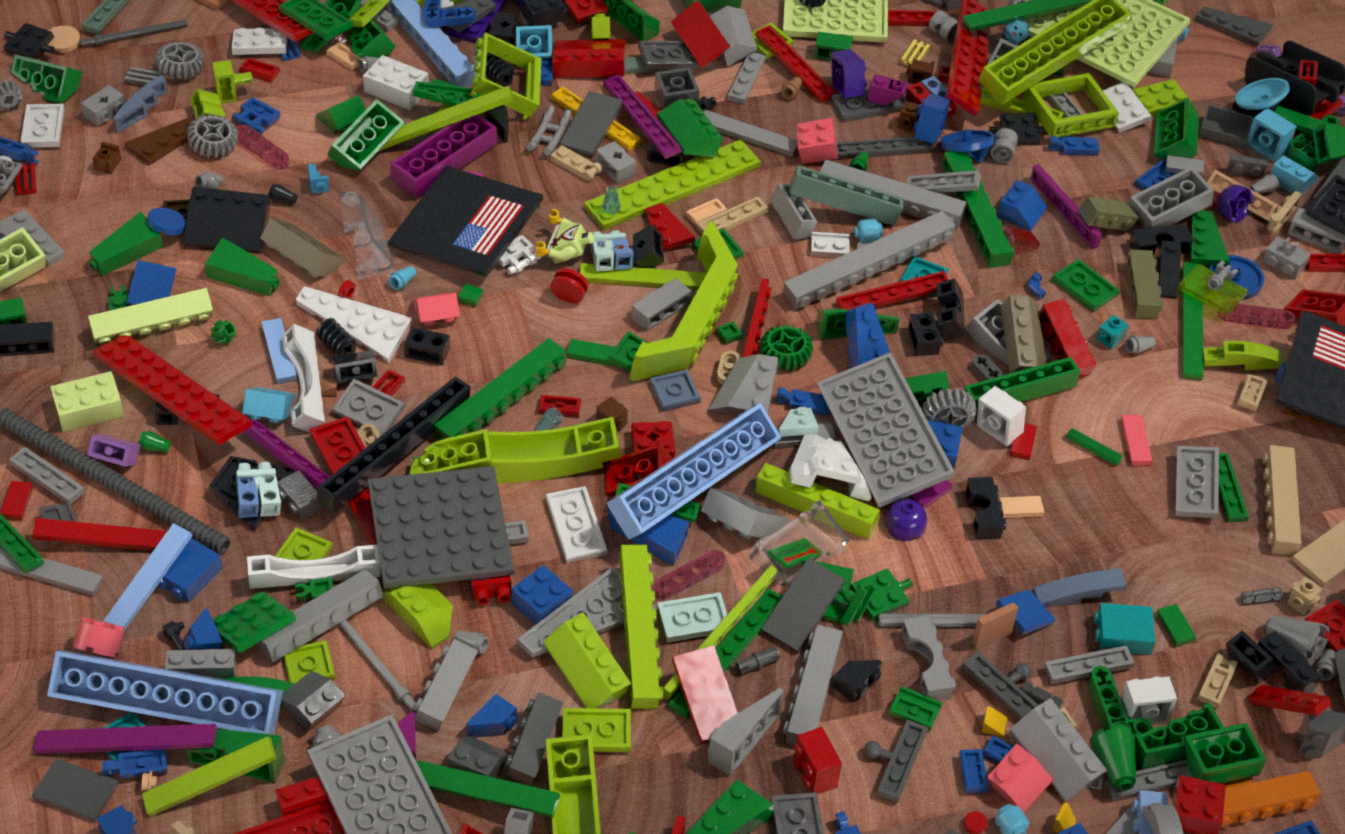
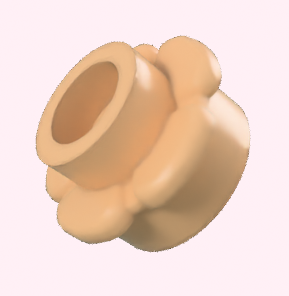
[141,771,157,792]

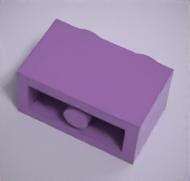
[87,433,140,467]

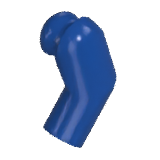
[1028,272,1046,299]

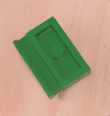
[889,686,943,732]

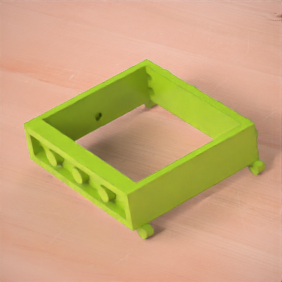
[470,32,542,120]

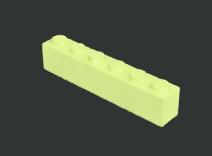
[88,288,213,345]

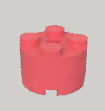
[73,617,125,658]

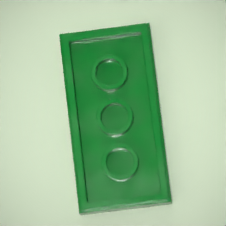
[279,0,353,40]

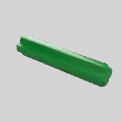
[1066,428,1123,465]

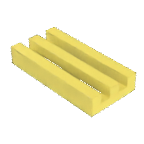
[900,39,930,66]

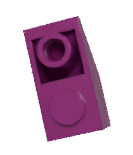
[867,74,909,106]

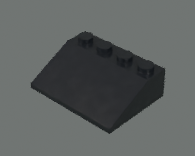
[184,186,270,254]

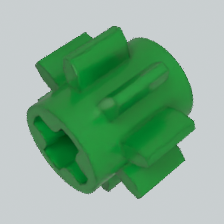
[210,319,236,345]

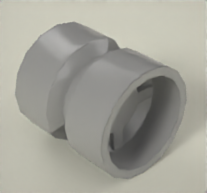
[929,10,958,42]
[990,128,1018,163]

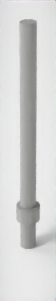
[339,619,416,713]

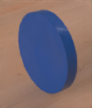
[941,129,994,152]
[1208,255,1264,300]

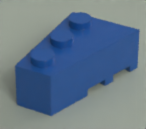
[845,303,890,369]

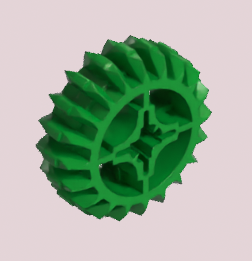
[760,324,813,372]

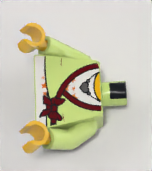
[535,209,594,264]

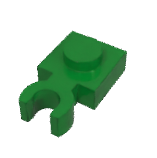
[108,285,129,311]
[295,577,333,602]

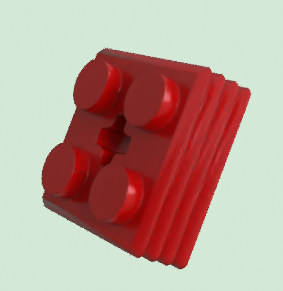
[631,421,675,459]

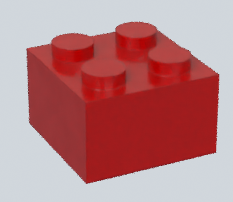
[792,727,842,795]
[1172,775,1226,834]

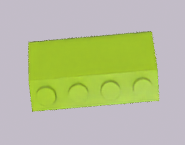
[543,612,631,708]

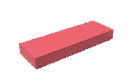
[1121,414,1152,466]

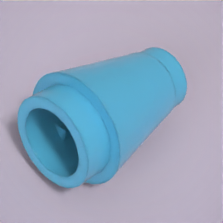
[388,266,416,290]

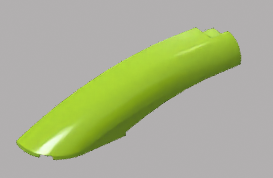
[410,417,622,484]
[546,734,601,834]

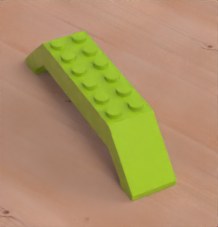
[629,221,739,381]

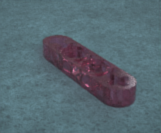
[236,125,289,170]
[1218,302,1295,329]
[653,550,725,600]

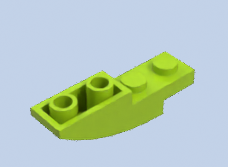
[1203,341,1285,370]

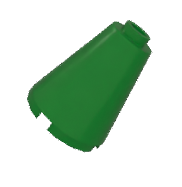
[1089,725,1136,791]

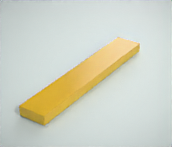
[551,87,642,152]

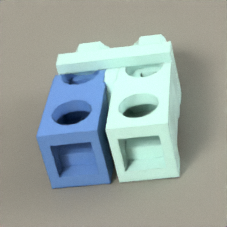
[590,230,634,271]
[236,462,281,518]

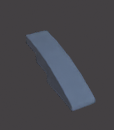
[114,75,168,133]
[1034,568,1126,607]

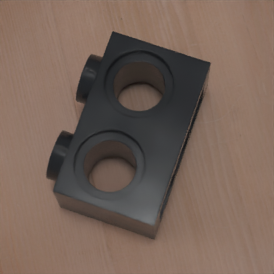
[908,313,943,356]
[404,327,450,365]

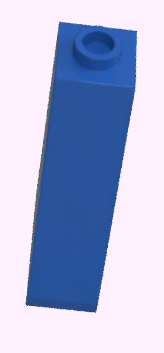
[608,510,689,566]

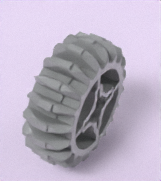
[155,41,205,80]
[187,113,238,159]
[921,388,977,429]

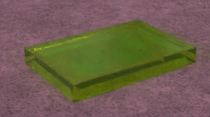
[1178,264,1248,315]

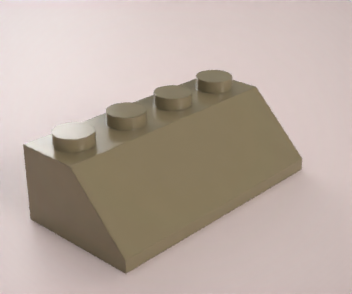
[260,218,347,278]
[1001,295,1046,374]

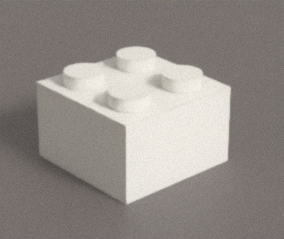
[977,386,1026,447]
[1121,676,1177,725]

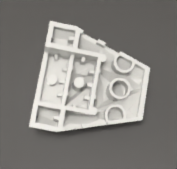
[789,434,871,501]

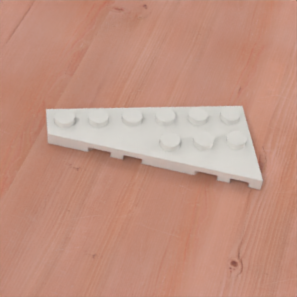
[296,286,412,364]

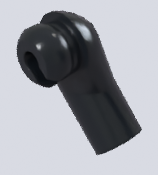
[699,96,717,111]

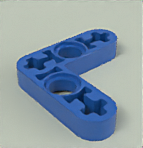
[424,0,476,27]

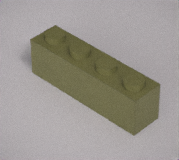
[1126,250,1163,319]

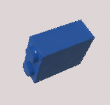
[157,538,223,603]

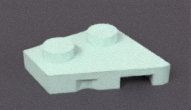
[779,407,819,437]

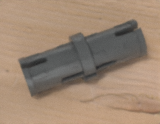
[735,646,780,675]

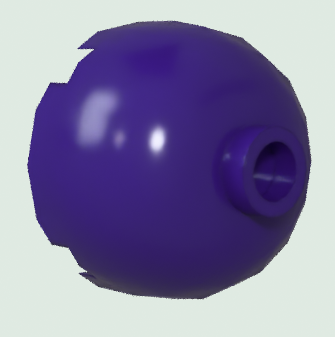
[1217,185,1253,223]
[885,499,927,541]

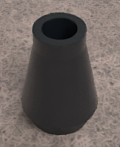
[268,183,298,205]

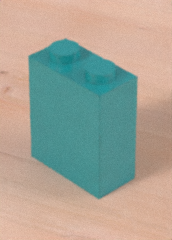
[1094,603,1155,655]

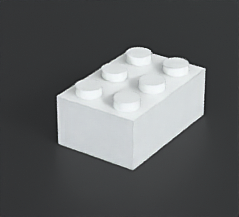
[363,55,429,110]

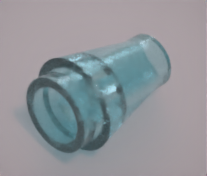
[602,186,621,214]
[534,407,563,431]

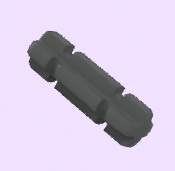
[1240,587,1283,604]
[1021,681,1063,709]

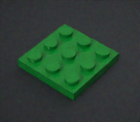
[213,591,296,653]

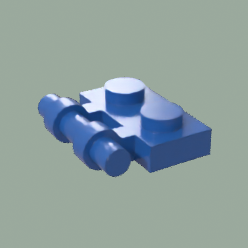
[232,97,281,134]

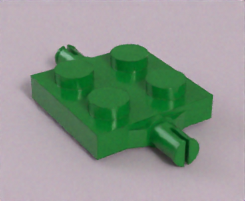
[846,568,913,621]

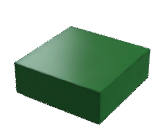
[458,284,483,307]
[716,321,743,345]

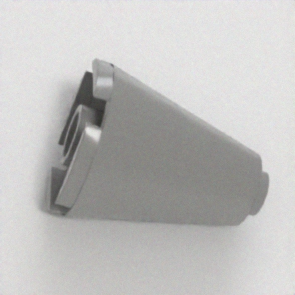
[1265,615,1330,666]

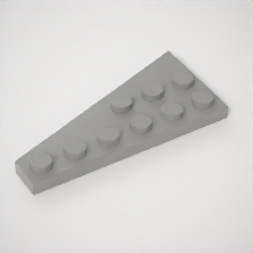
[517,566,658,658]

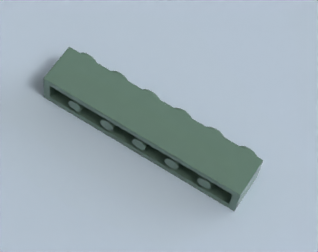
[789,165,903,226]

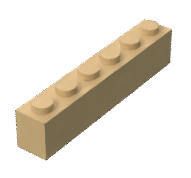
[1263,445,1301,556]

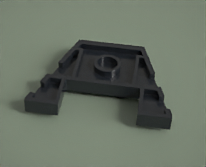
[209,456,295,531]

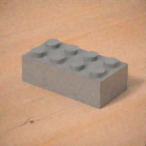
[1130,167,1214,229]

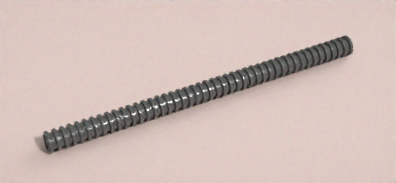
[0,408,230,554]

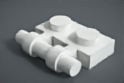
[498,235,542,275]

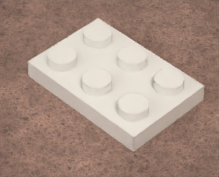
[232,28,288,55]
[1103,82,1151,133]
[21,104,65,148]

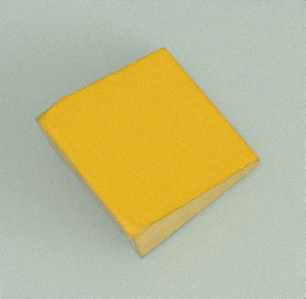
[982,706,1008,737]
[1052,802,1076,834]

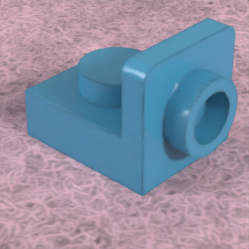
[308,164,330,193]

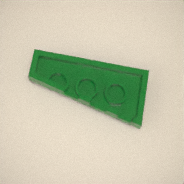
[413,81,484,114]
[1191,210,1230,266]

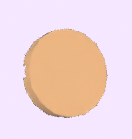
[48,26,81,54]

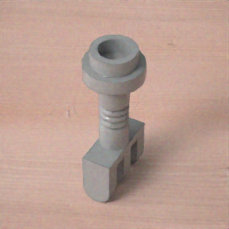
[1207,261,1238,290]

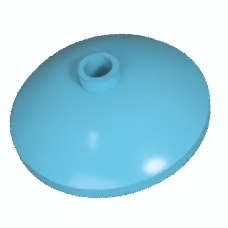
[1235,78,1290,110]

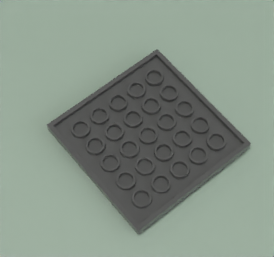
[368,466,514,589]

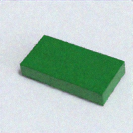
[1156,604,1197,647]

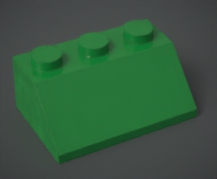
[1184,723,1266,784]

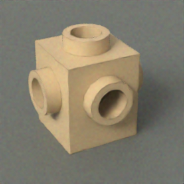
[1287,577,1323,616]

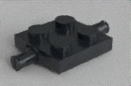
[3,23,55,59]
[989,113,1048,145]

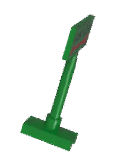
[767,538,877,626]

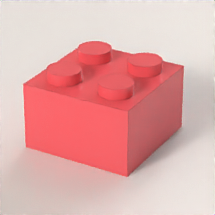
[797,118,838,164]

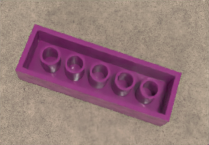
[390,114,497,198]

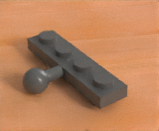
[962,651,1039,720]
[864,720,928,803]

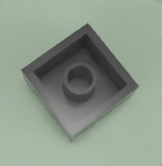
[655,67,699,109]

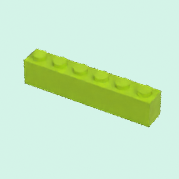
[755,463,880,540]

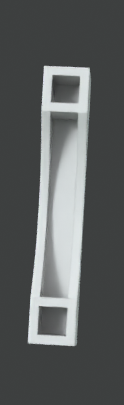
[282,324,325,433]
[247,545,380,589]

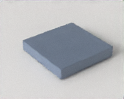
[650,370,701,412]

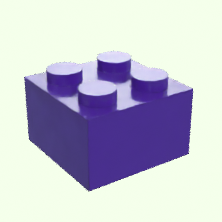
[831,49,867,98]

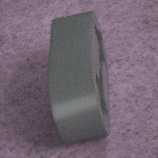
[972,354,1003,381]

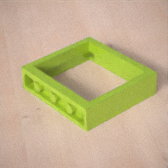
[1023,73,1119,137]

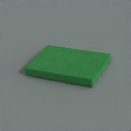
[1052,259,1120,313]
[813,560,854,624]

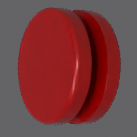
[550,268,589,304]

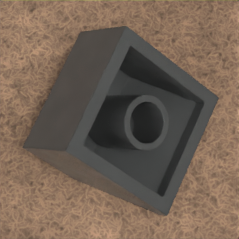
[281,670,346,732]
[1298,710,1345,758]
[448,736,511,778]

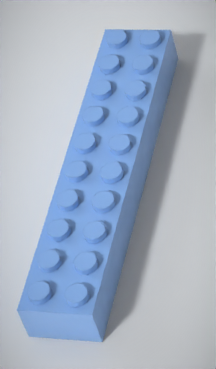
[606,403,782,540]
[47,651,283,735]

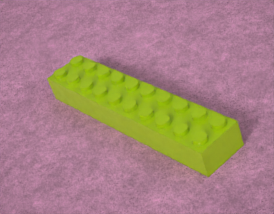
[978,0,1132,105]

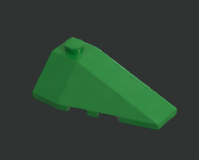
[300,0,362,53]
[348,7,396,58]
[11,54,83,104]
[816,308,899,340]

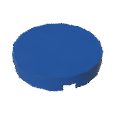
[147,208,186,236]

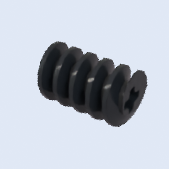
[486,53,514,87]
[316,318,356,356]

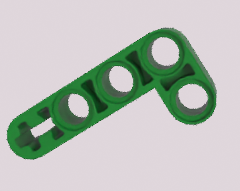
[1286,115,1340,172]
[1088,666,1153,741]

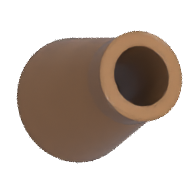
[781,77,802,99]

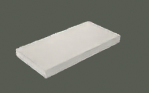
[545,486,608,563]

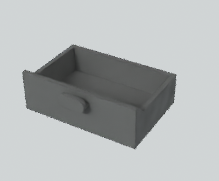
[1199,105,1254,149]

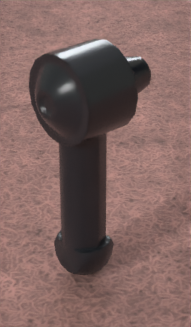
[162,621,186,650]

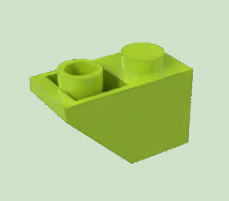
[590,14,610,39]

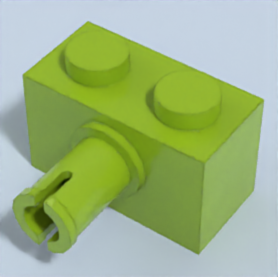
[212,60,253,104]

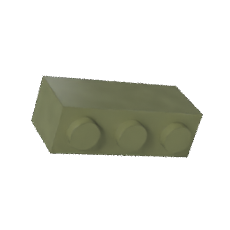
[1078,197,1139,231]

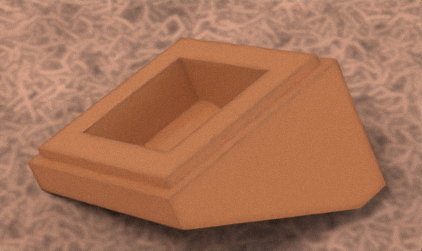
[319,379,338,396]

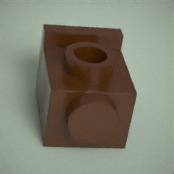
[906,59,935,86]
[92,141,122,174]

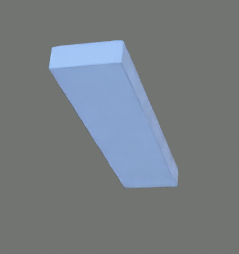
[262,318,297,384]

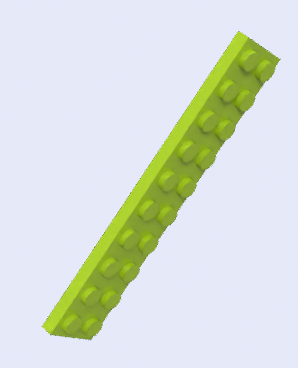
[584,140,761,231]

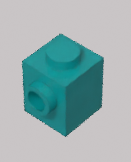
[1096,315,1129,350]

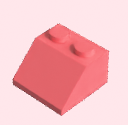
[413,292,460,326]
[987,743,1053,814]

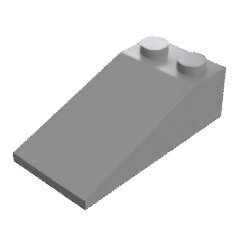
[965,299,1051,365]
[707,688,784,776]

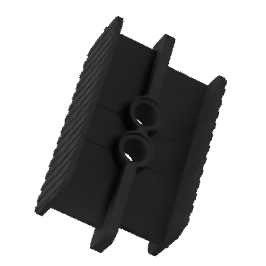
[1245,40,1345,116]

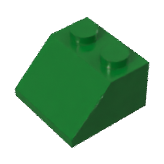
[316,95,366,132]

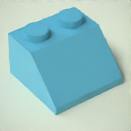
[516,25,553,58]
[1270,156,1319,196]
[242,387,296,423]

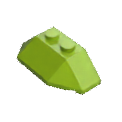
[382,584,453,649]

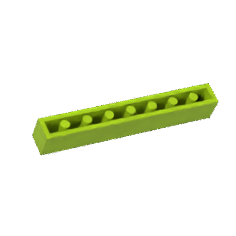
[619,545,663,709]

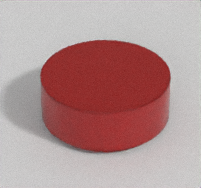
[338,280,356,299]
[964,811,988,834]

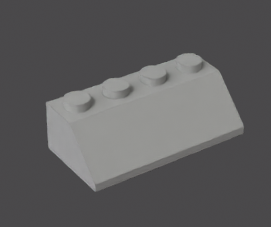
[1009,698,1107,802]

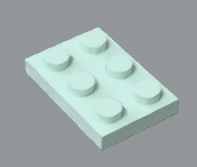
[657,592,731,643]

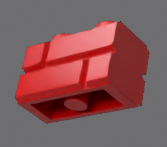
[275,776,328,817]

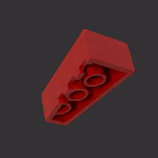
[1039,299,1096,377]

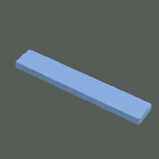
[104,523,193,632]

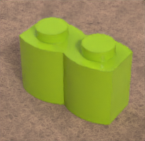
[191,88,225,118]

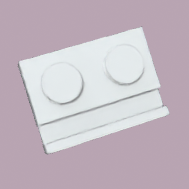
[811,232,849,258]

